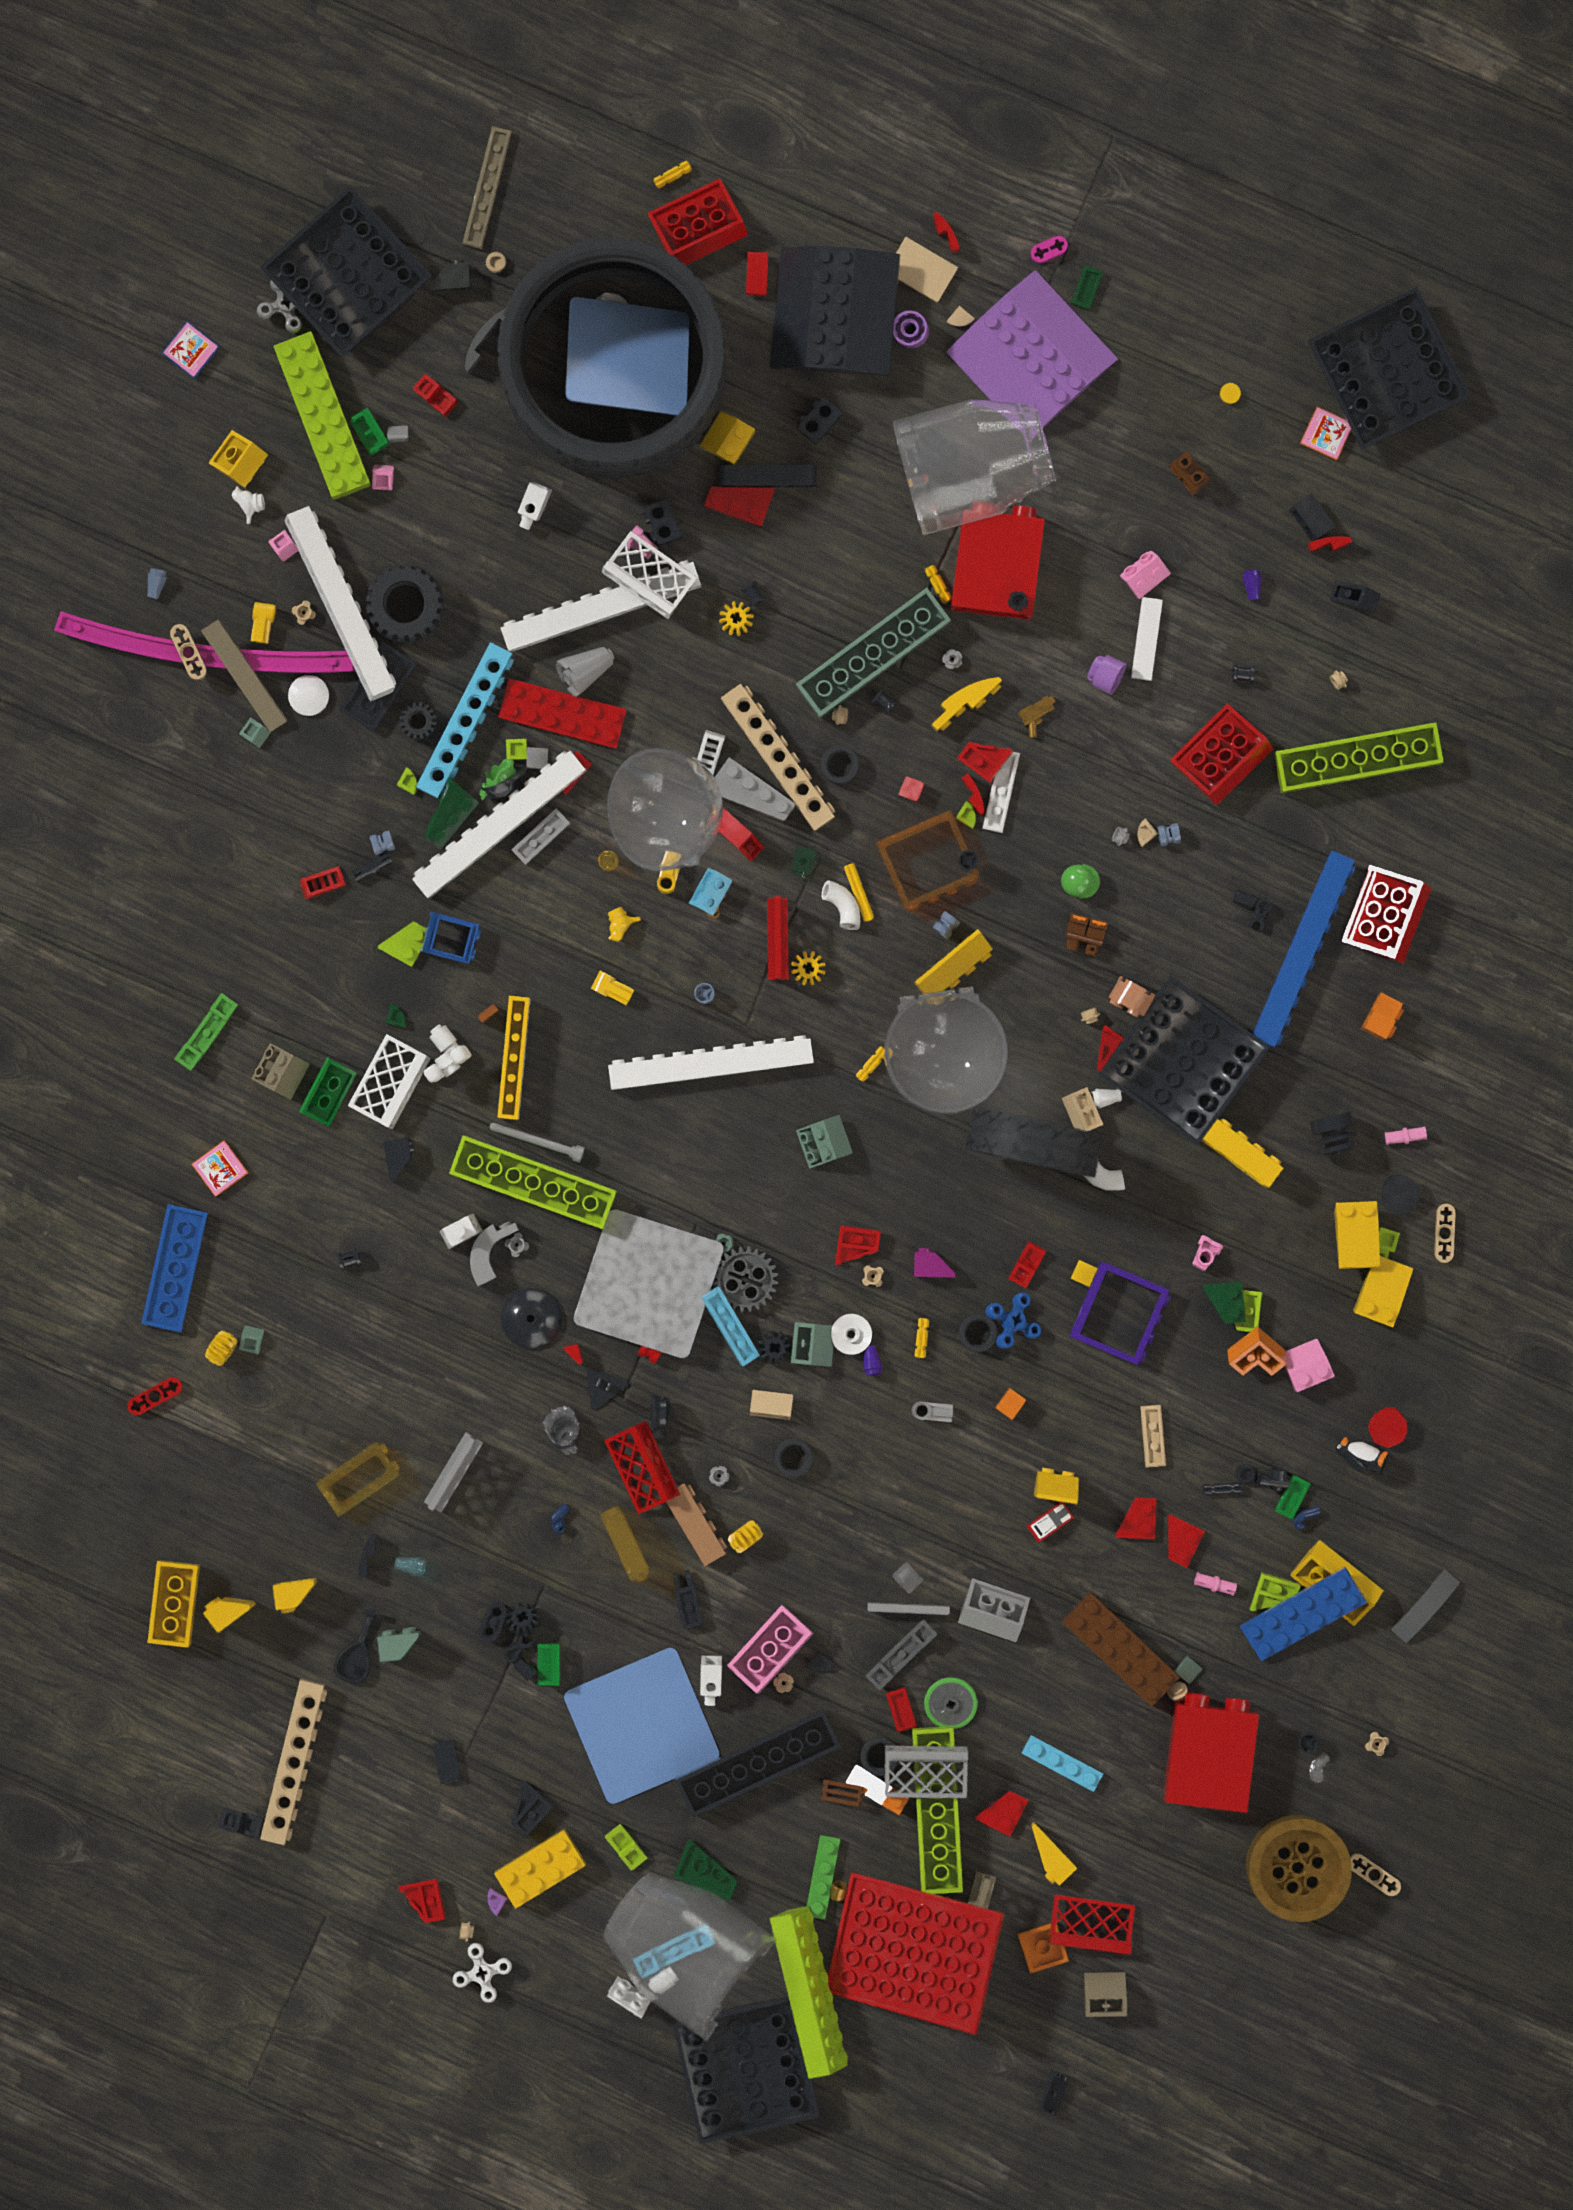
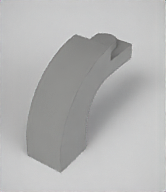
[470,1221,519,1286]

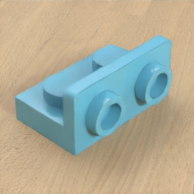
[689,868,732,915]

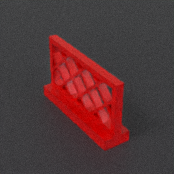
[767,896,789,980]
[604,1421,680,1514]
[1047,1895,1135,1955]

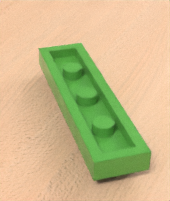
[807,1835,840,1920]

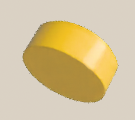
[1220,383,1241,404]

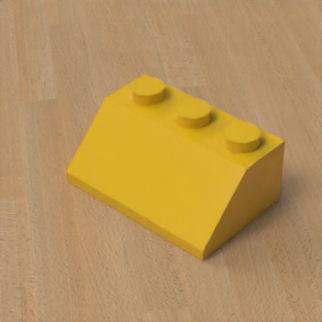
[203,1597,256,1633]

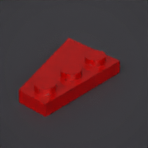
[704,487,775,527]

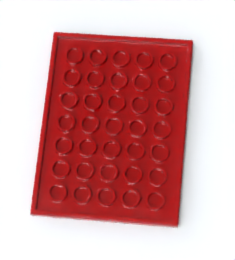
[828,1872,1004,2034]

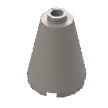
[556,647,614,697]

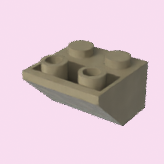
[251,1043,310,1100]
[1084,1972,1127,2017]

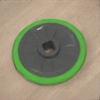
[924,1677,978,1729]

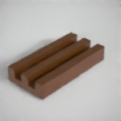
[820,1779,864,1807]

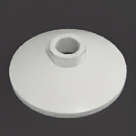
[831,1314,872,1355]

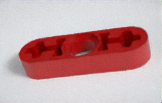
[127,1377,183,1415]

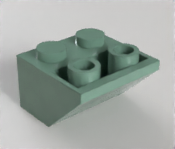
[796,1115,853,1169]
[791,1322,834,1366]
[377,1627,421,1662]

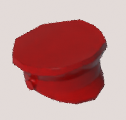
[1368,1407,1407,1448]

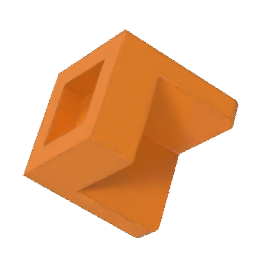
[995,1388,1026,1420]

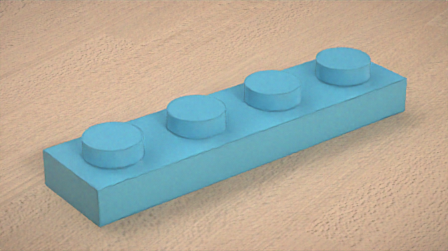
[701,1286,760,1366]
[1021,1735,1103,1792]

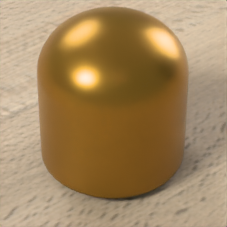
[830,1881,848,1902]

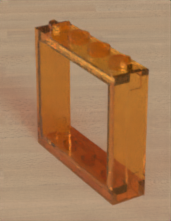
[876,810,980,912]

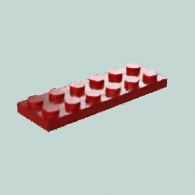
[498,678,627,749]

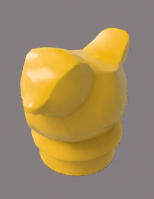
[608,907,641,942]

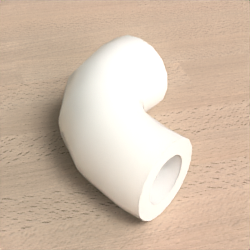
[822,880,860,930]
[1084,1157,1125,1191]

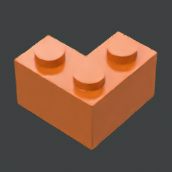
[1361,992,1404,1041]
[1228,1326,1287,1376]

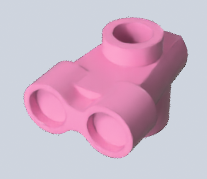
[627,525,658,559]
[1192,1235,1223,1271]

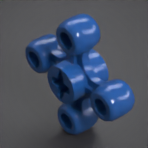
[985,1293,1041,1349]

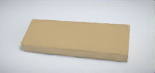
[1140,1405,1166,1467]

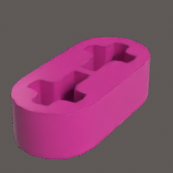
[1031,236,1068,264]

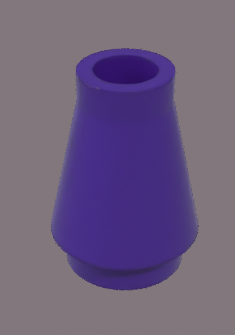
[1242,569,1262,600]
[863,1345,883,1376]

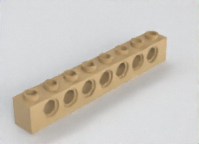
[721,684,835,832]
[260,1679,328,1845]

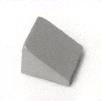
[387,426,409,442]
[527,747,548,769]

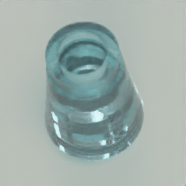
[394,1557,426,1577]

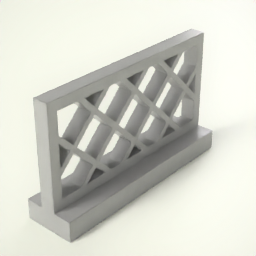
[424,1432,484,1513]
[885,1746,968,1798]

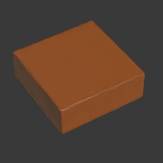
[478,1004,499,1023]

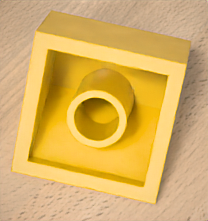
[700,411,755,465]
[209,430,268,488]
[273,1578,317,1613]

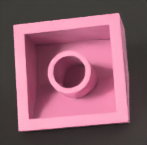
[1284,1338,1335,1392]

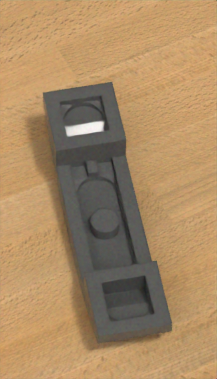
[465,309,505,374]
[1391,1569,1460,1643]
[866,1619,938,1691]

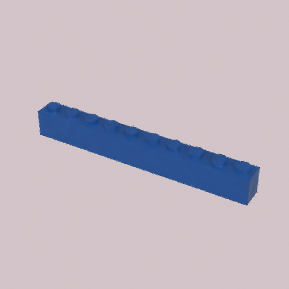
[1253,851,1356,1048]

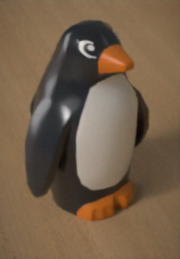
[1336,1437,1388,1476]

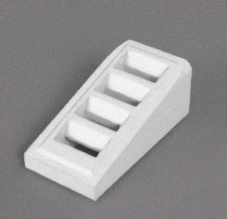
[694,730,725,777]

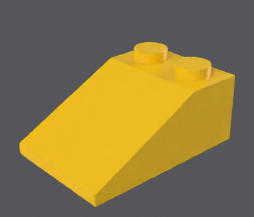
[1334,1201,1380,1269]
[1353,1256,1413,1327]
[1034,1468,1079,1504]

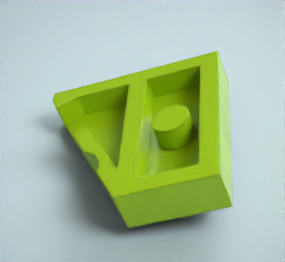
[377,921,426,967]
[1235,1290,1262,1332]
[1250,1572,1301,1611]

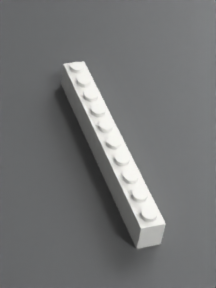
[285,506,396,702]
[501,560,701,652]
[412,751,586,899]
[608,1035,814,1090]

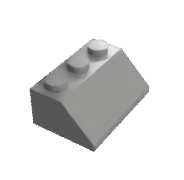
[958,1578,1030,1642]

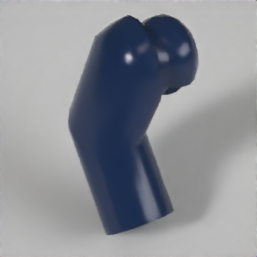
[551,1502,571,1534]
[1293,1506,1321,1530]

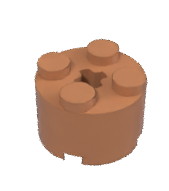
[1109,976,1156,1019]

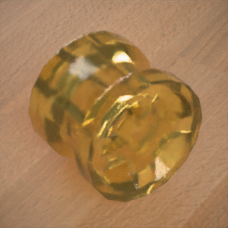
[598,850,619,872]

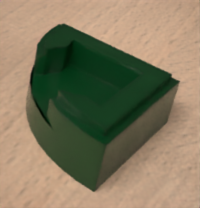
[386,1004,406,1028]

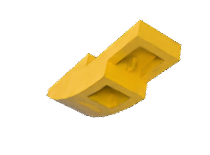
[931,677,1002,732]

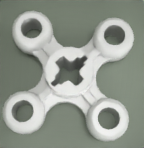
[424,1045,472,1083]
[453,1943,512,2003]

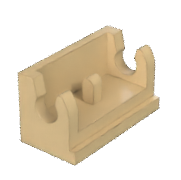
[1062,1087,1103,1131]
[750,1390,793,1420]

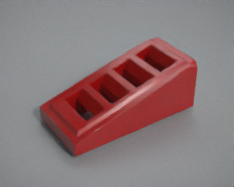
[299,866,346,900]

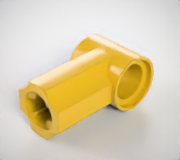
[251,602,276,644]
[657,852,683,894]
[590,971,634,1005]

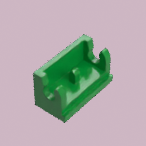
[350,407,390,456]
[537,1643,560,1686]

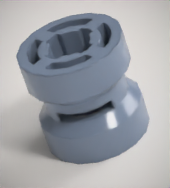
[1157,823,1181,847]
[370,830,395,855]
[932,911,960,939]
[694,983,715,1004]

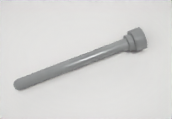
[490,1123,585,1163]

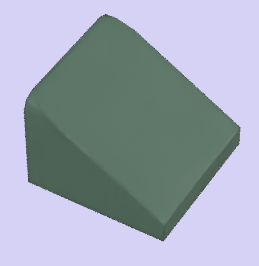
[239,717,270,748]
[239,1326,264,1354]
[1174,1656,1202,1684]

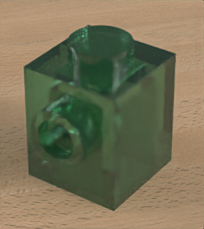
[791,846,816,878]

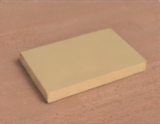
[896,237,958,303]

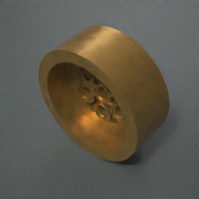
[1246,1815,1352,1922]

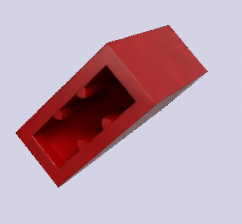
[706,805,765,862]

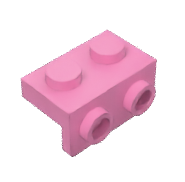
[1120,551,1171,599]

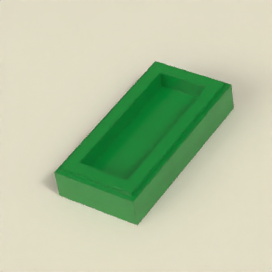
[1274,1474,1311,1520]

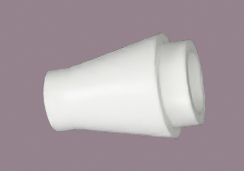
[1090,1089,1122,1109]

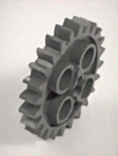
[713,1246,778,1312]

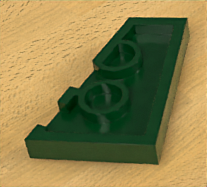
[424,777,479,850]
[673,1839,738,1900]

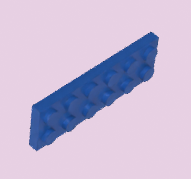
[141,1204,208,1332]
[1240,1566,1367,1661]

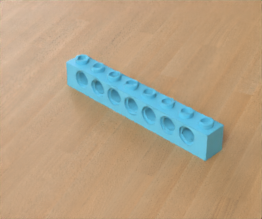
[416,642,514,799]

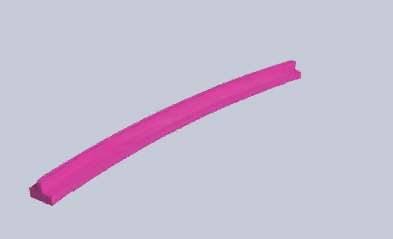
[54,611,353,673]

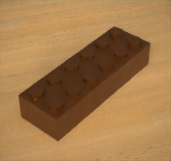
[1062,1591,1180,1707]

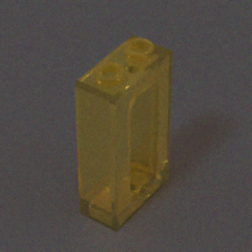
[316,1441,401,1517]
[600,1504,650,1583]

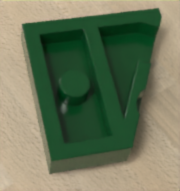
[1203,1281,1246,1324]

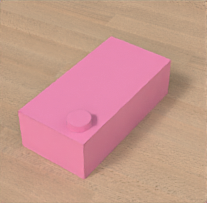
[727,1605,814,1694]

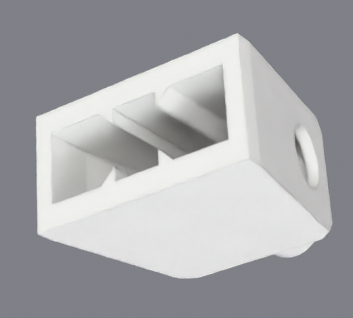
[518,482,552,530]
[439,1214,483,1249]
[700,1656,722,1706]

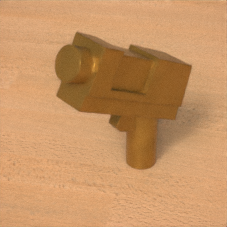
[1018,696,1056,738]

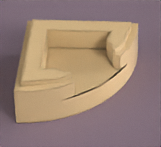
[946,306,975,327]
[1137,819,1158,847]

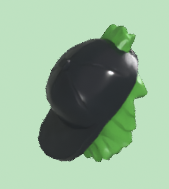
[479,759,526,800]

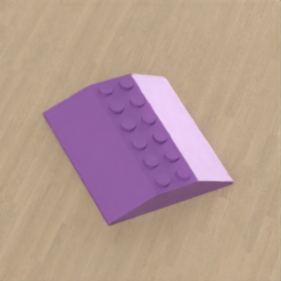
[946,270,1118,442]

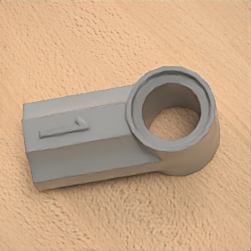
[911,1401,953,1422]

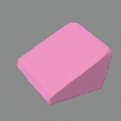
[372,465,394,490]
[268,530,298,561]

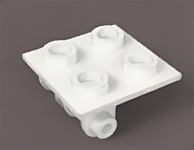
[607,1976,652,2018]

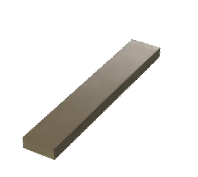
[462,126,512,250]
[201,619,287,732]

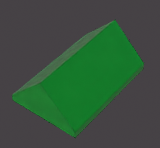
[299,1058,357,1127]

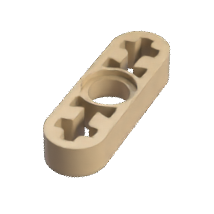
[170,624,207,680]
[1434,1204,1455,1263]
[1350,1853,1401,1896]

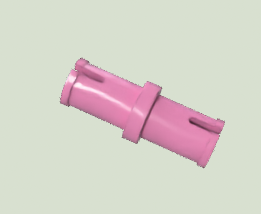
[1385,1126,1427,1145]
[1194,1572,1237,1596]

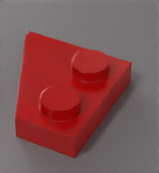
[1168,1514,1205,1568]

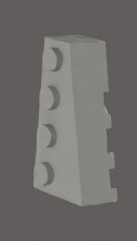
[706,757,796,822]

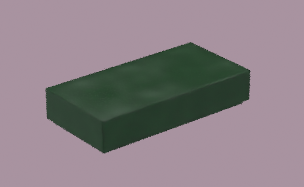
[1070,265,1104,311]

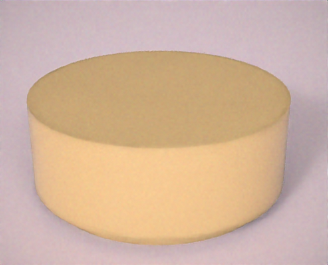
[486,252,507,274]

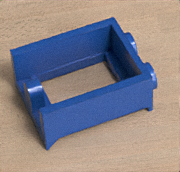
[420,912,481,964]

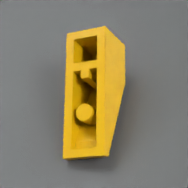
[1031,1822,1077,1885]

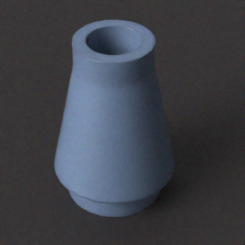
[147,568,167,599]

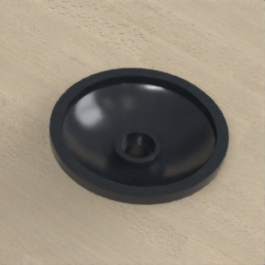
[501,1288,562,1349]

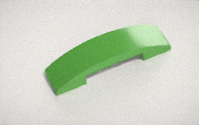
[174,993,238,1071]

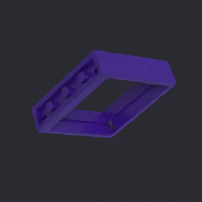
[1069,1261,1171,1365]

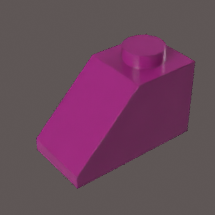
[914,1248,955,1277]

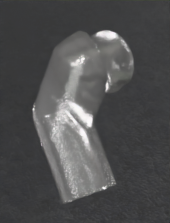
[1309,1752,1331,1783]

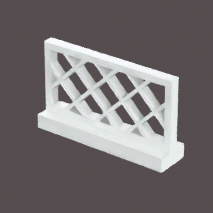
[602,531,697,619]
[348,1034,431,1130]

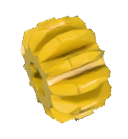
[719,601,753,636]
[791,951,825,985]
[205,1331,237,1366]
[728,1521,763,1553]

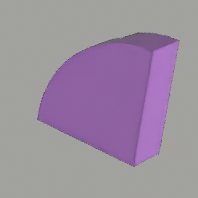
[487,1887,508,1916]

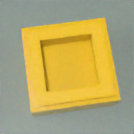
[1071,1260,1098,1287]

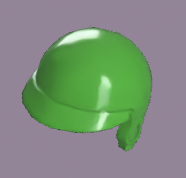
[1061,864,1100,899]

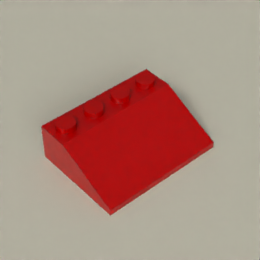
[647,179,748,265]
[1170,704,1273,806]
[1342,865,1432,964]

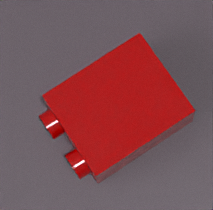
[950,501,1045,620]
[1163,1693,1259,1813]

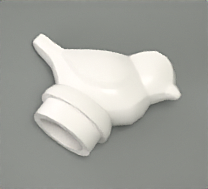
[232,486,265,524]

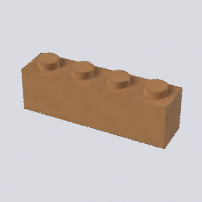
[666,1483,727,1566]

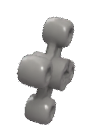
[257,281,302,333]

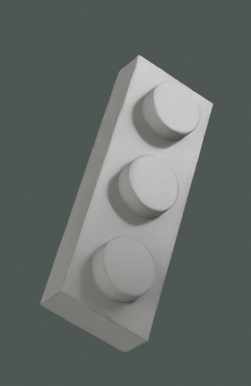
[512,809,570,865]

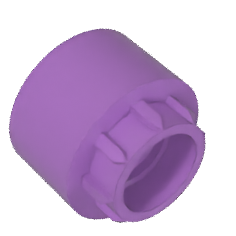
[893,311,929,348]
[1087,655,1126,695]

